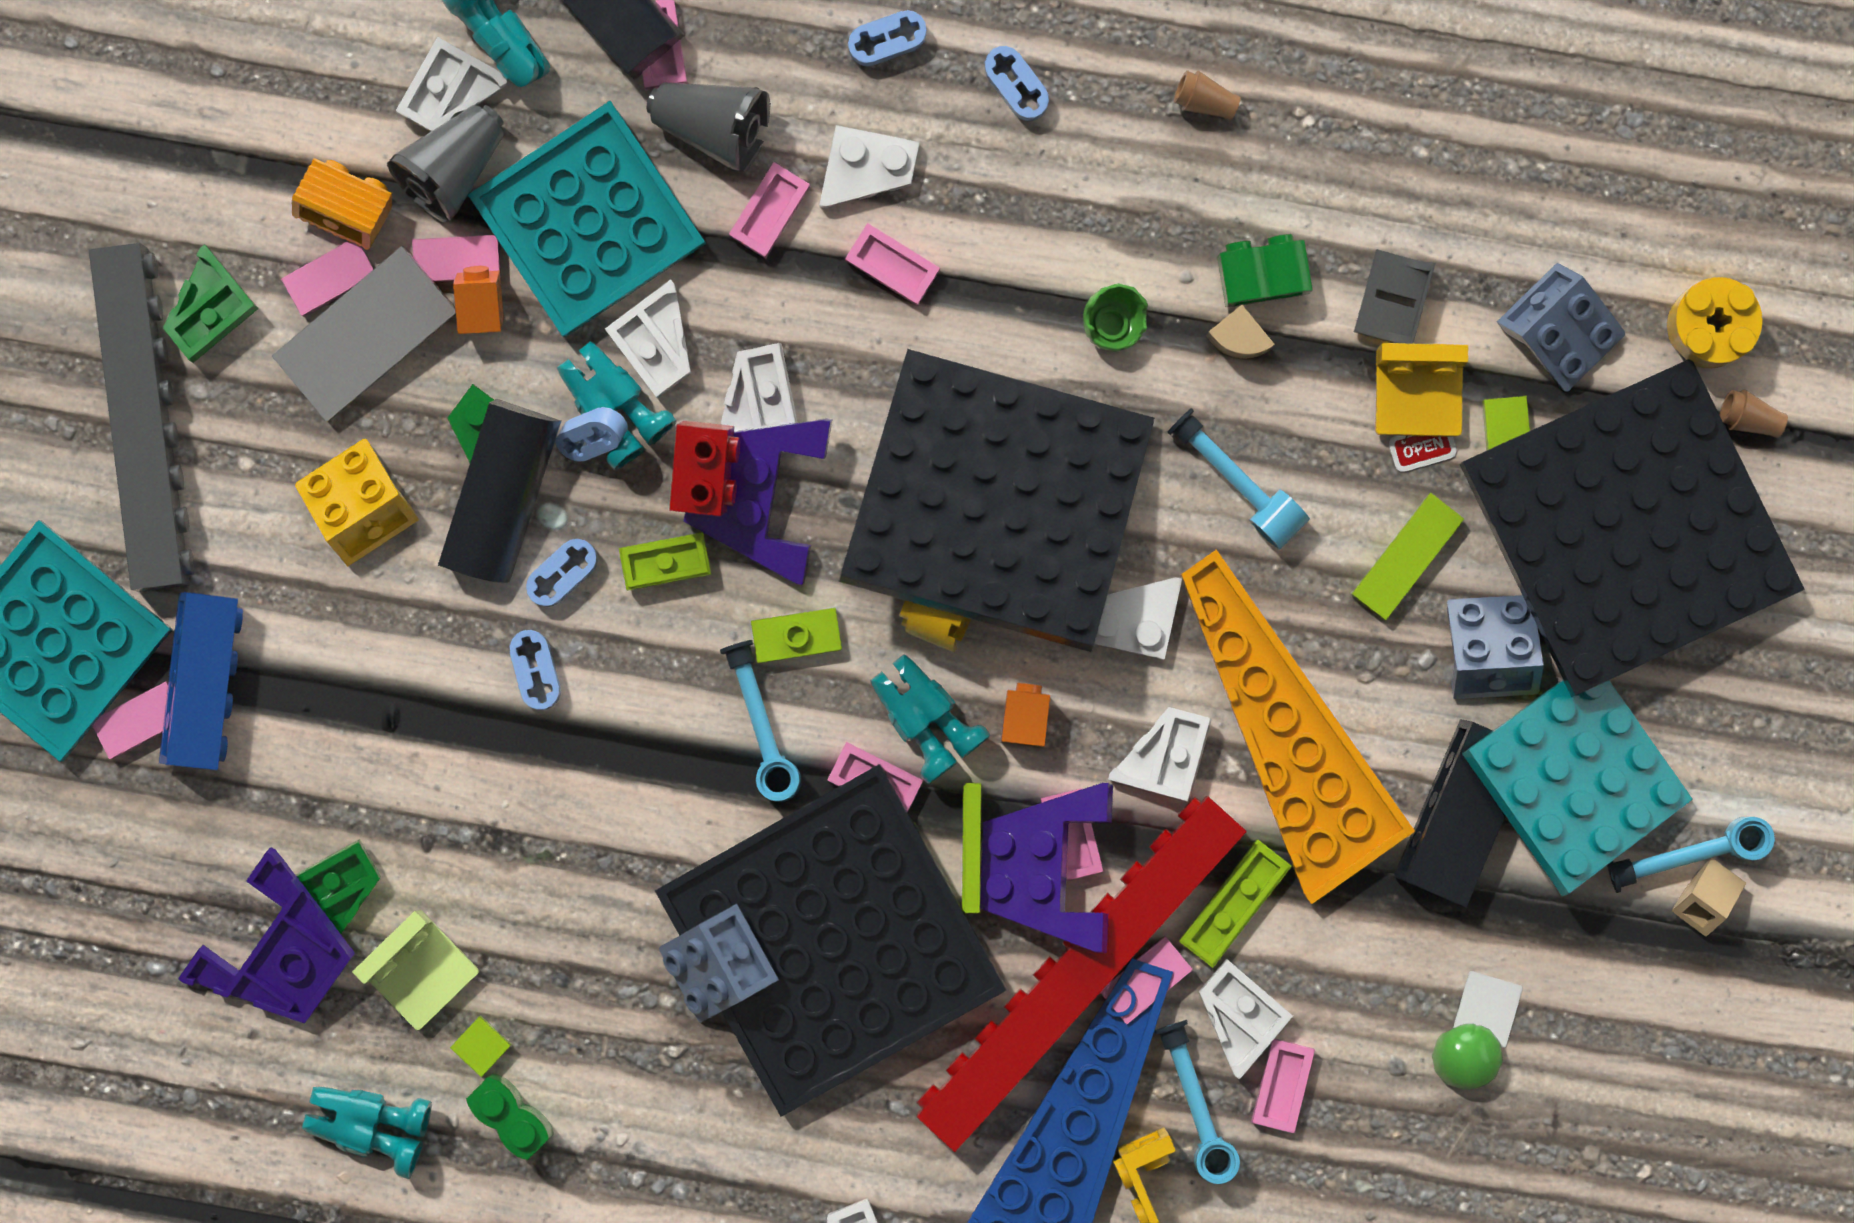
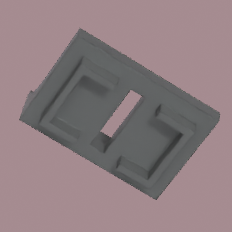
[1353,249,1436,344]

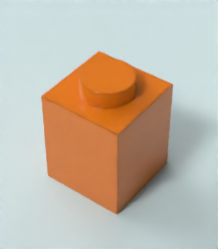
[453,265,504,334]
[1001,683,1050,747]

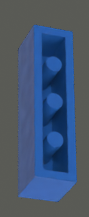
[159,592,243,770]

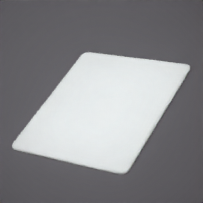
[1453,971,1523,1047]

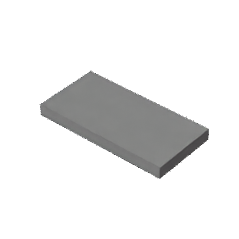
[272,246,456,422]

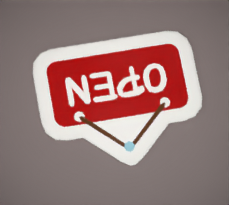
[1389,435,1456,472]

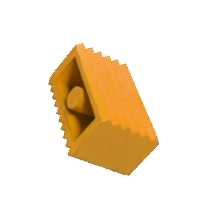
[292,158,392,250]

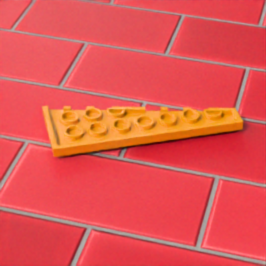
[1180,549,1415,904]

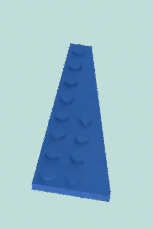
[967,958,1173,1223]

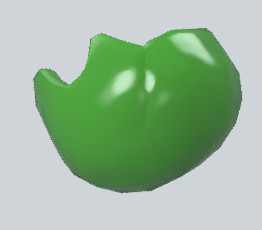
[1083,283,1148,352]
[1432,1023,1503,1090]

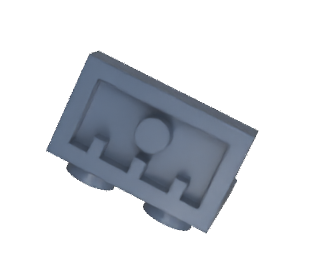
[1497,263,1625,391]
[1447,595,1544,699]
[659,904,779,1022]

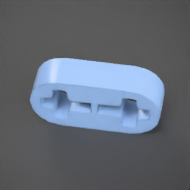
[848,10,927,66]
[985,46,1049,121]
[555,407,628,462]
[526,539,598,607]
[509,630,561,710]

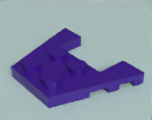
[684,418,833,585]
[980,783,1113,953]
[178,847,355,1024]

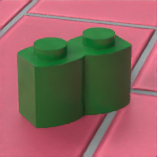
[1217,234,1313,307]
[466,1073,554,1160]

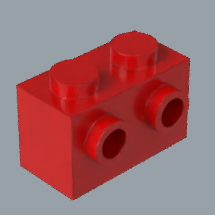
[669,421,740,516]

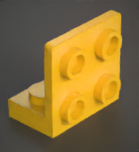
[1375,343,1468,437]
[295,439,419,567]
[1113,1127,1176,1223]

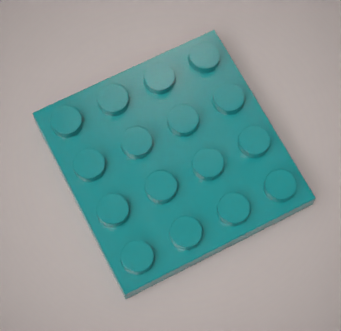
[468,100,706,338]
[0,520,173,762]
[1462,680,1693,896]

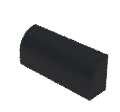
[564,0,685,80]
[438,399,561,583]
[1393,719,1505,907]

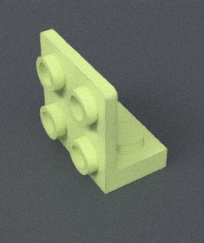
[352,910,479,1030]

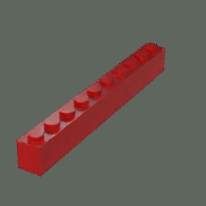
[916,796,1247,1152]

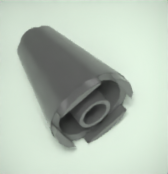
[646,82,771,172]
[387,105,504,222]

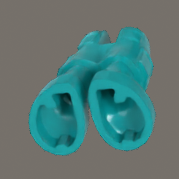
[442,0,550,88]
[557,341,677,470]
[870,654,991,784]
[301,1087,432,1179]

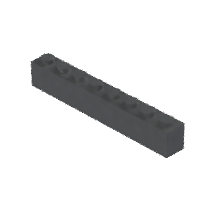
[88,243,195,592]

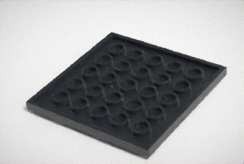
[839,349,1155,652]
[1459,359,1805,697]
[655,764,1007,1117]

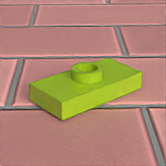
[619,532,712,591]
[751,608,842,664]

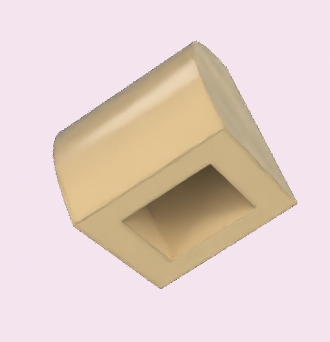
[1206,305,1275,358]
[1672,858,1746,936]

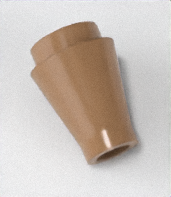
[1174,71,1241,120]
[1720,389,1788,438]

